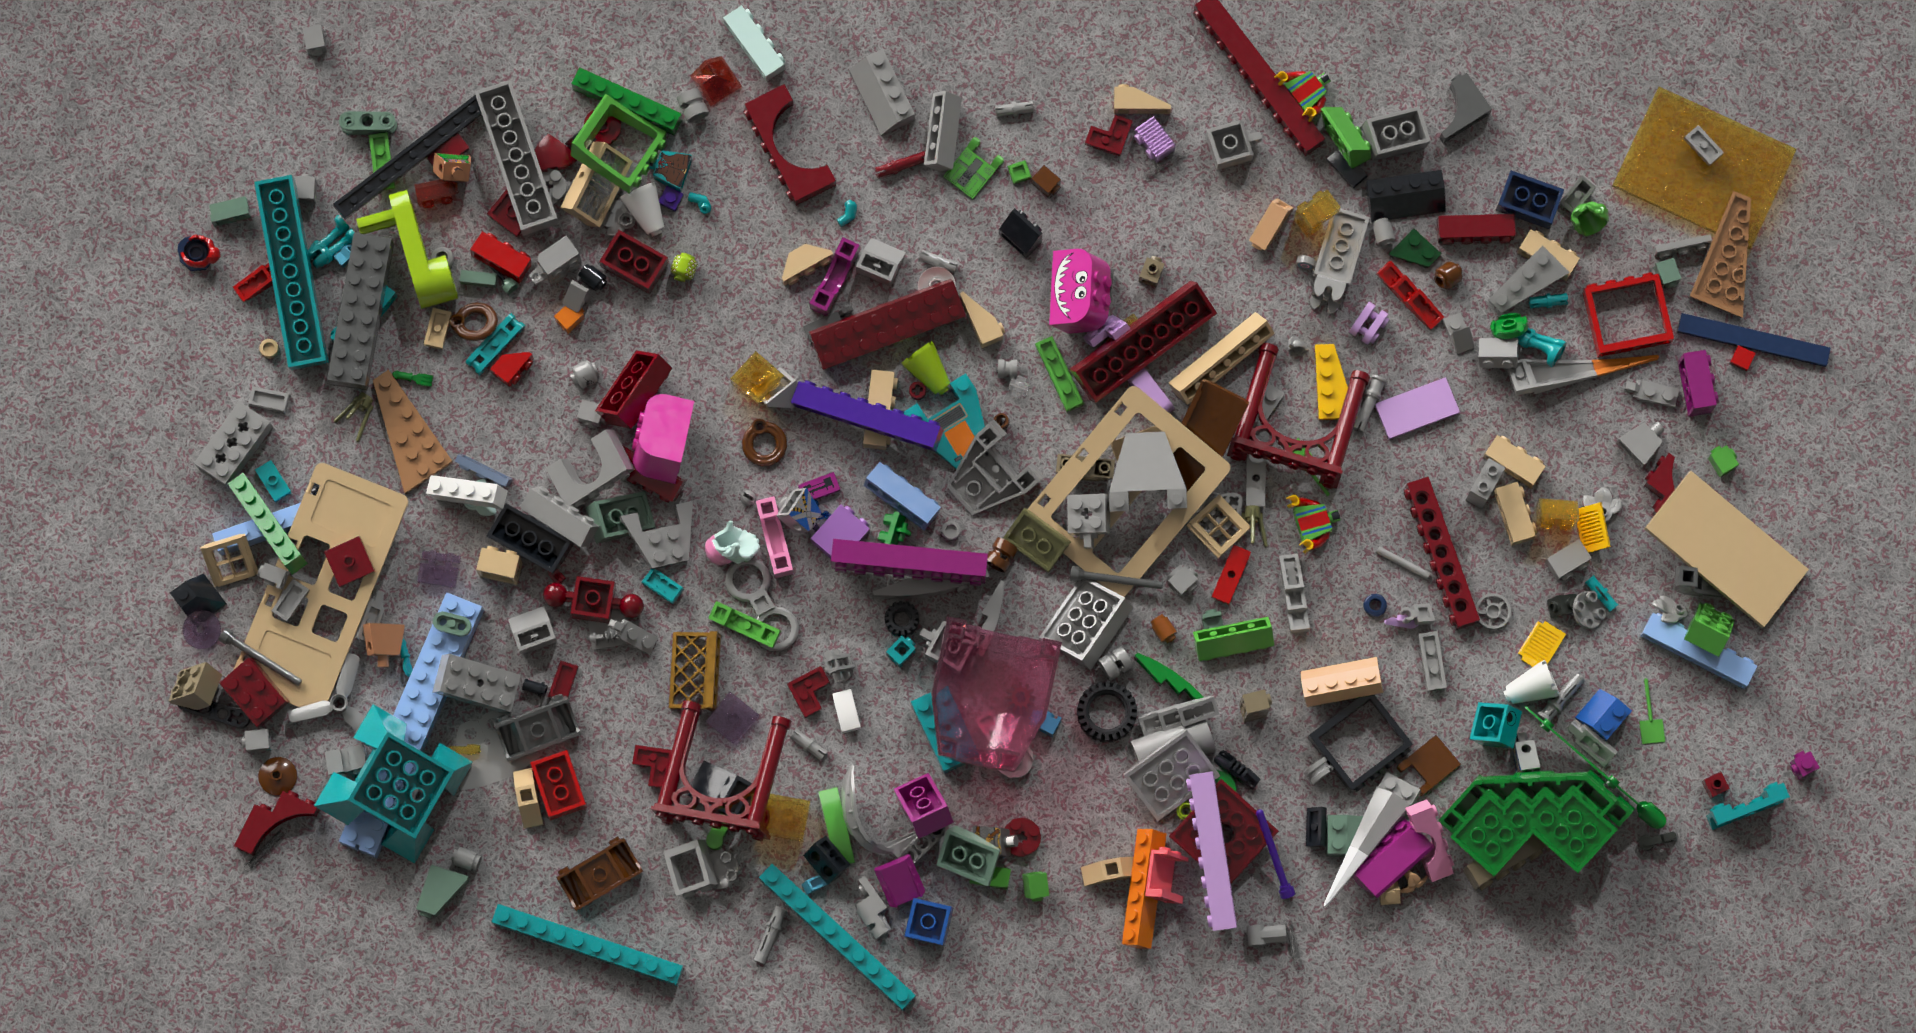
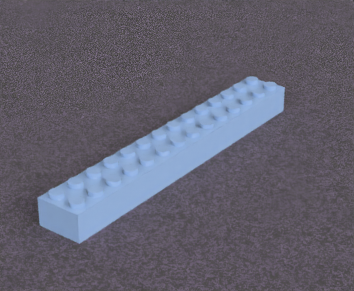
[339,592,484,858]

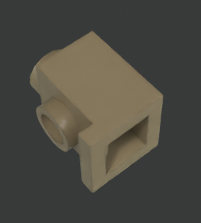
[1138,256,1165,288]

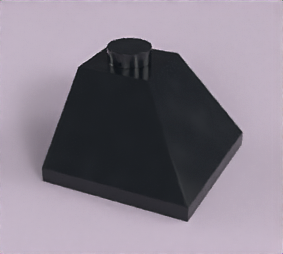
[170,574,227,627]

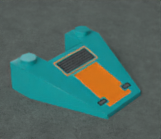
[904,373,985,469]

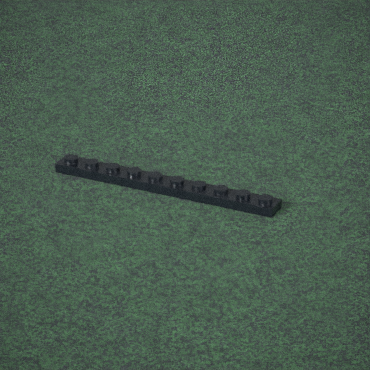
[333,95,482,220]

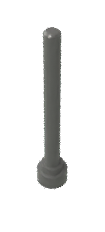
[1070,566,1163,589]
[219,628,302,686]

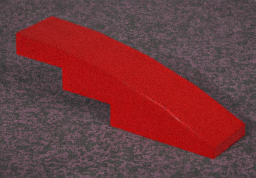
[1376,261,1444,330]
[233,263,273,302]

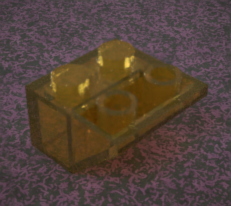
[1536,498,1579,530]

